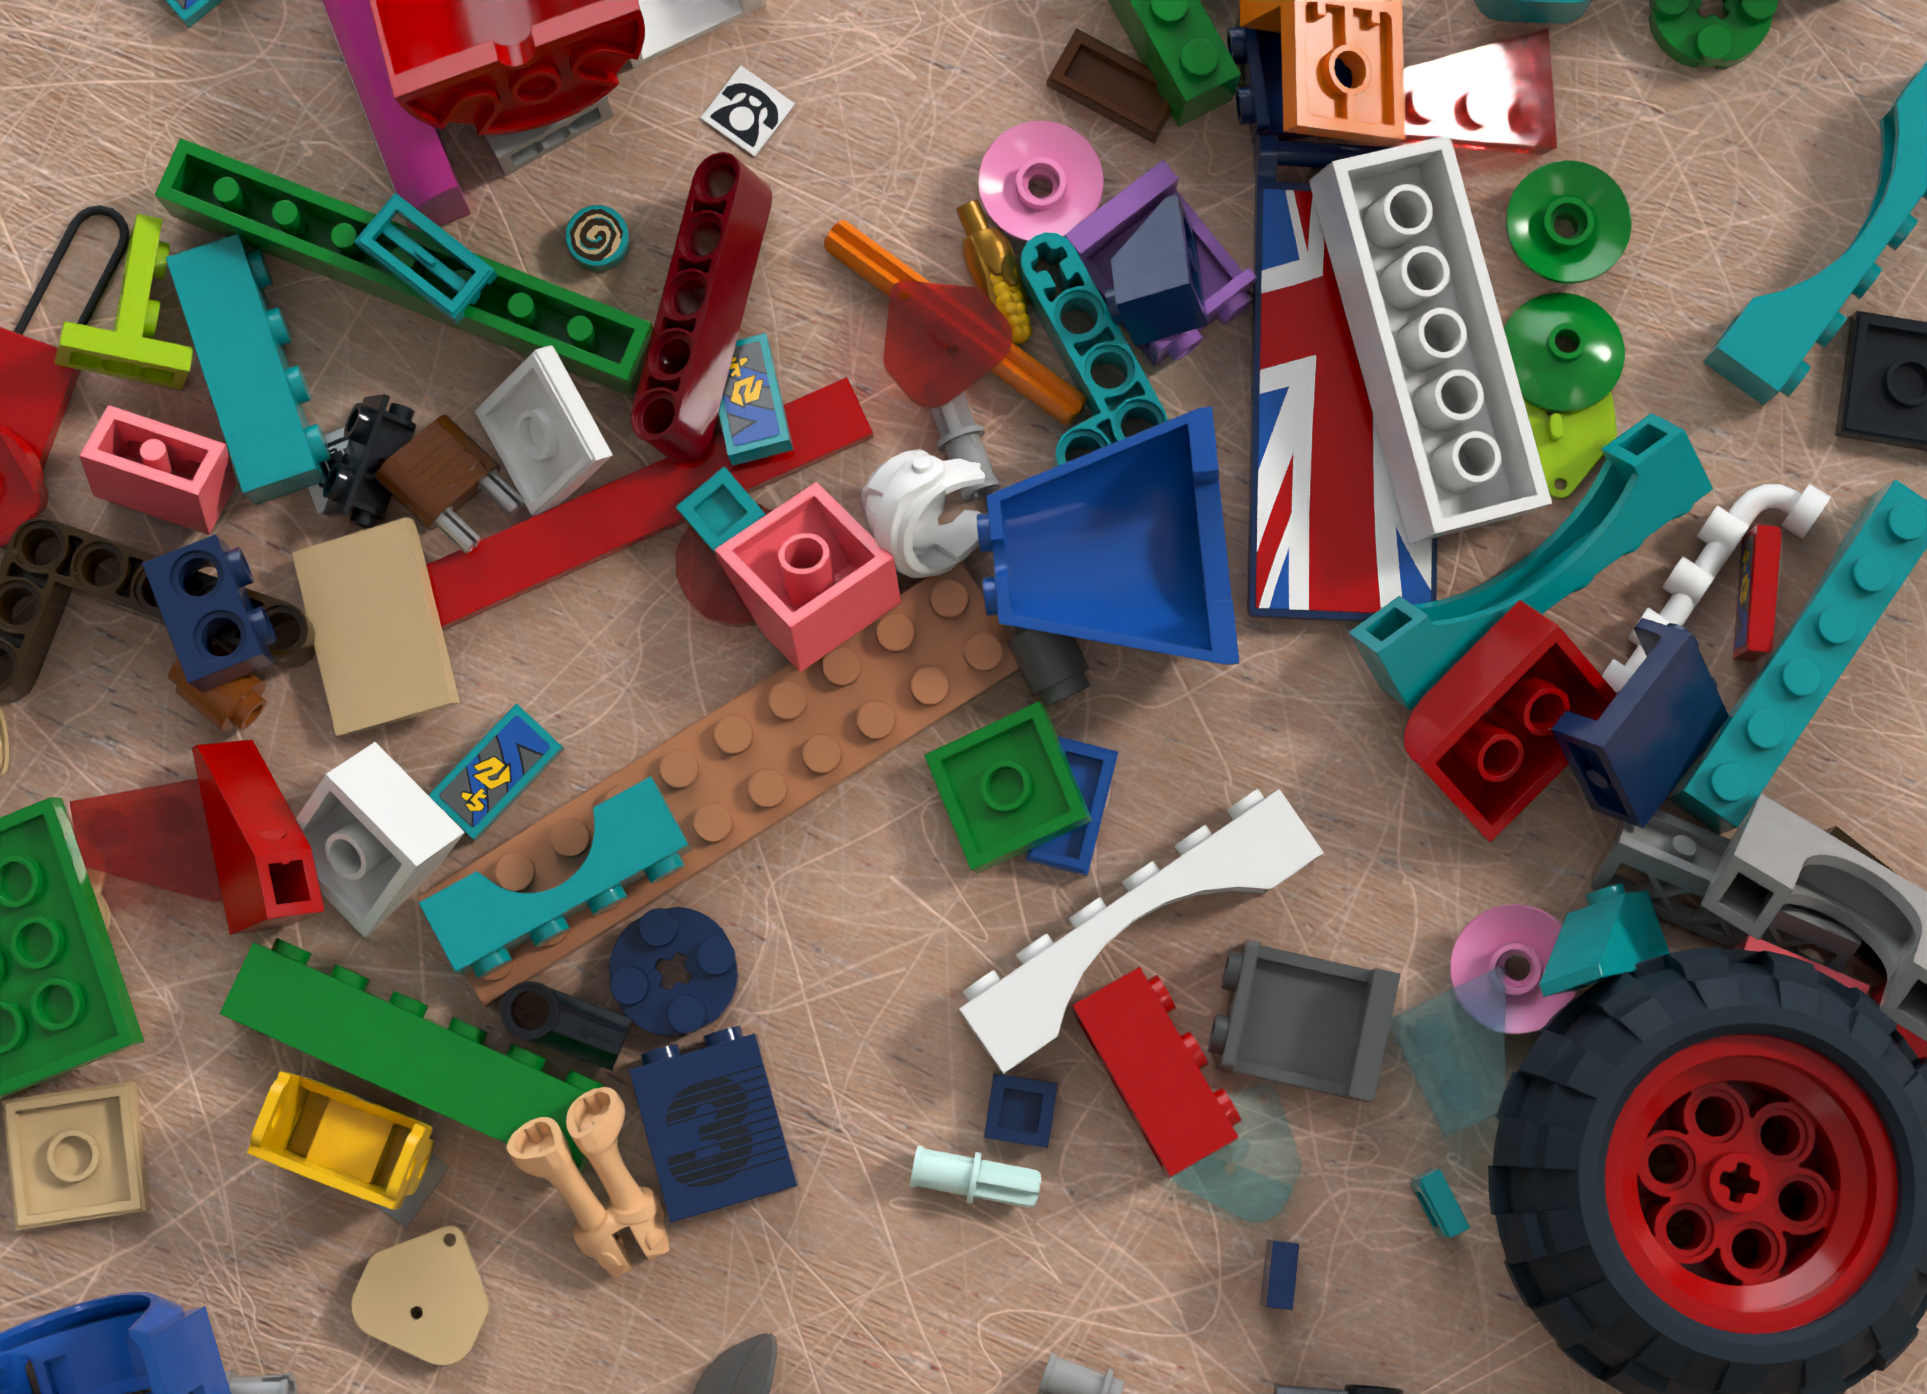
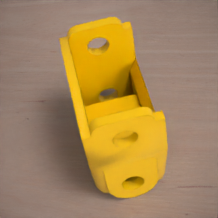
[247,1071,435,1210]

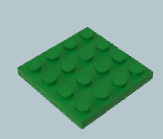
[0,797,145,1099]

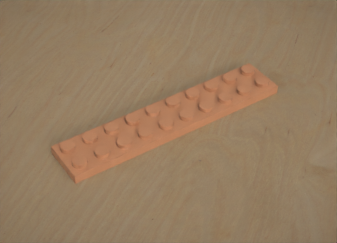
[417,561,1020,1007]

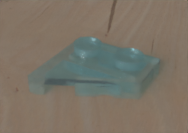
[1390,965,1506,1138]

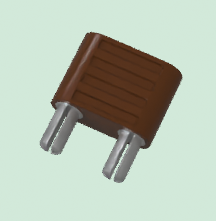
[375,414,524,553]

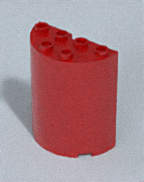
[369,0,645,135]

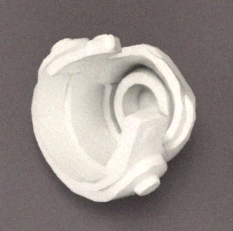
[861,449,985,578]

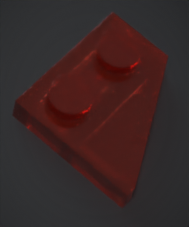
[69,779,222,903]

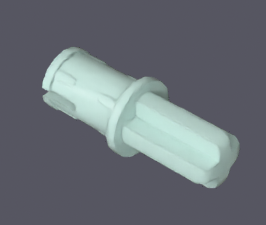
[910,1146,1041,1208]

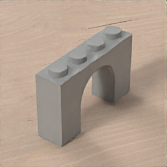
[1700,794,1927,1041]

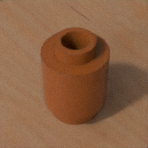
[168,644,267,732]

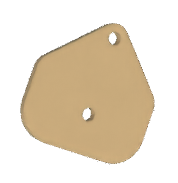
[351,1225,490,1366]

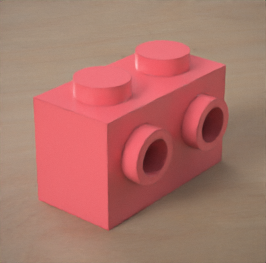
[80,405,236,535]

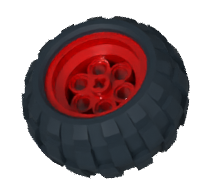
[1488,947,1927,1394]

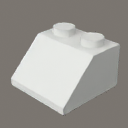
[296,742,464,938]

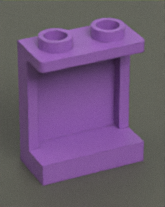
[1064,160,1257,366]

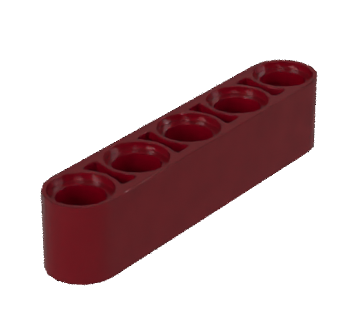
[630,152,772,464]

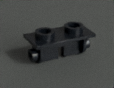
[323,394,417,529]

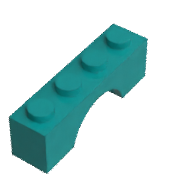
[419,776,693,979]

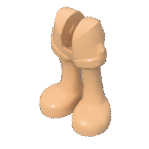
[506,1087,670,1278]

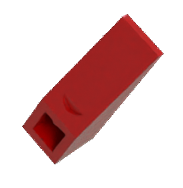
[192,739,324,935]

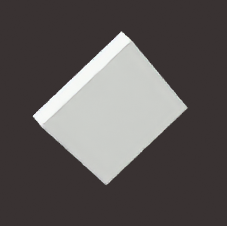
[475,345,613,517]

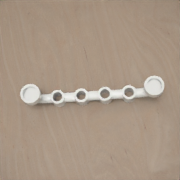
[1602,483,1831,694]

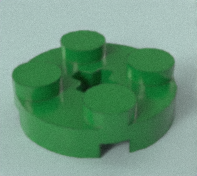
[1648,0,1778,69]

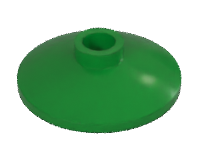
[1505,160,1632,284]
[1504,292,1625,413]

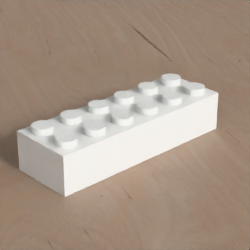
[1309,135,1552,545]

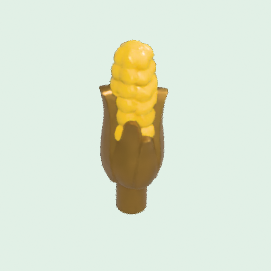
[956,200,1032,344]

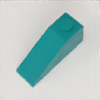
[1539,884,1670,997]

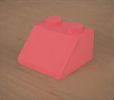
[714,482,901,672]

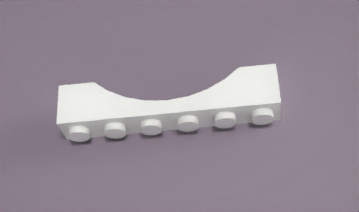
[959,789,1324,1075]

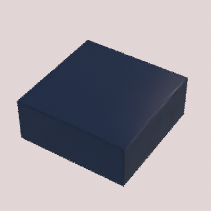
[984,1073,1058,1148]
[1260,1239,1299,1310]

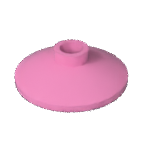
[978,121,1104,242]
[1450,904,1577,1034]

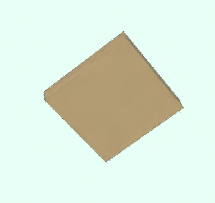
[2,1081,151,1230]

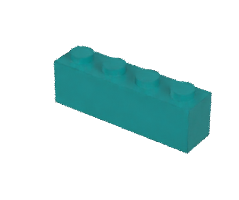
[165,233,331,505]

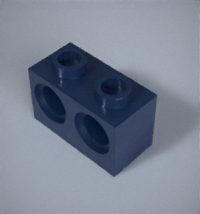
[142,534,277,692]

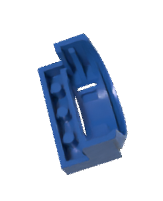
[0,1292,231,1394]

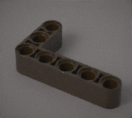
[0,517,316,703]

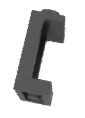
[1208,940,1401,1103]

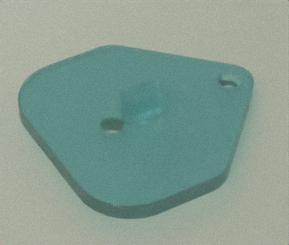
[1172,1084,1301,1222]

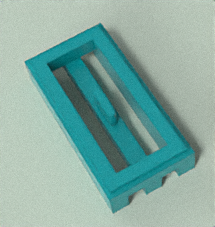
[354,193,497,324]

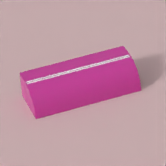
[320,0,471,231]

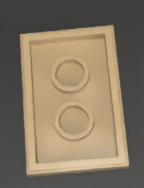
[291,517,460,737]

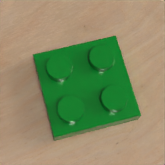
[924,701,1093,874]

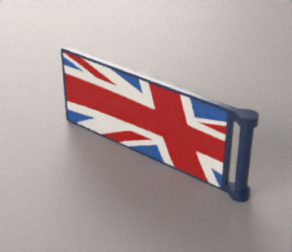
[1247,133,1437,622]

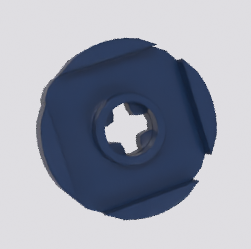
[609,907,739,1037]

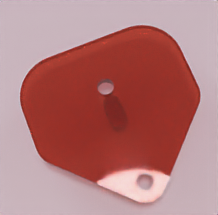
[883,280,1012,408]

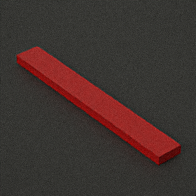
[426,377,873,631]

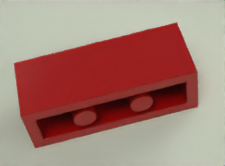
[1071,967,1242,1180]

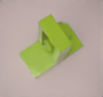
[54,213,193,390]

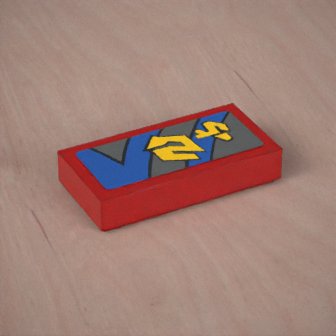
[1733,524,1782,662]

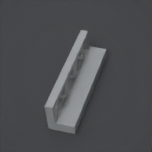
[1590,809,1862,972]

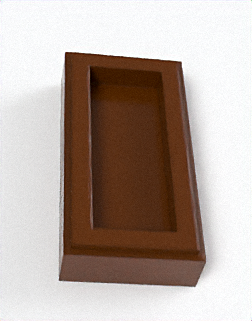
[1046,28,1171,144]

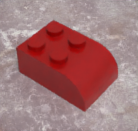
[1404,600,1617,843]

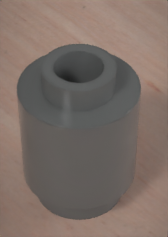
[1007,627,1090,707]

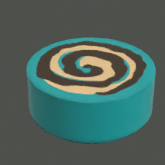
[566,205,630,271]

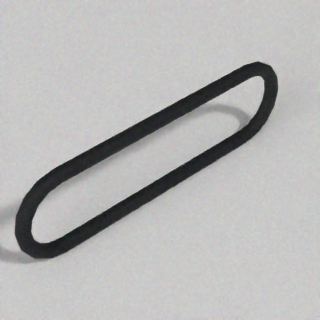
[13,205,129,335]

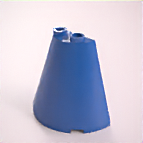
[977,406,1239,665]

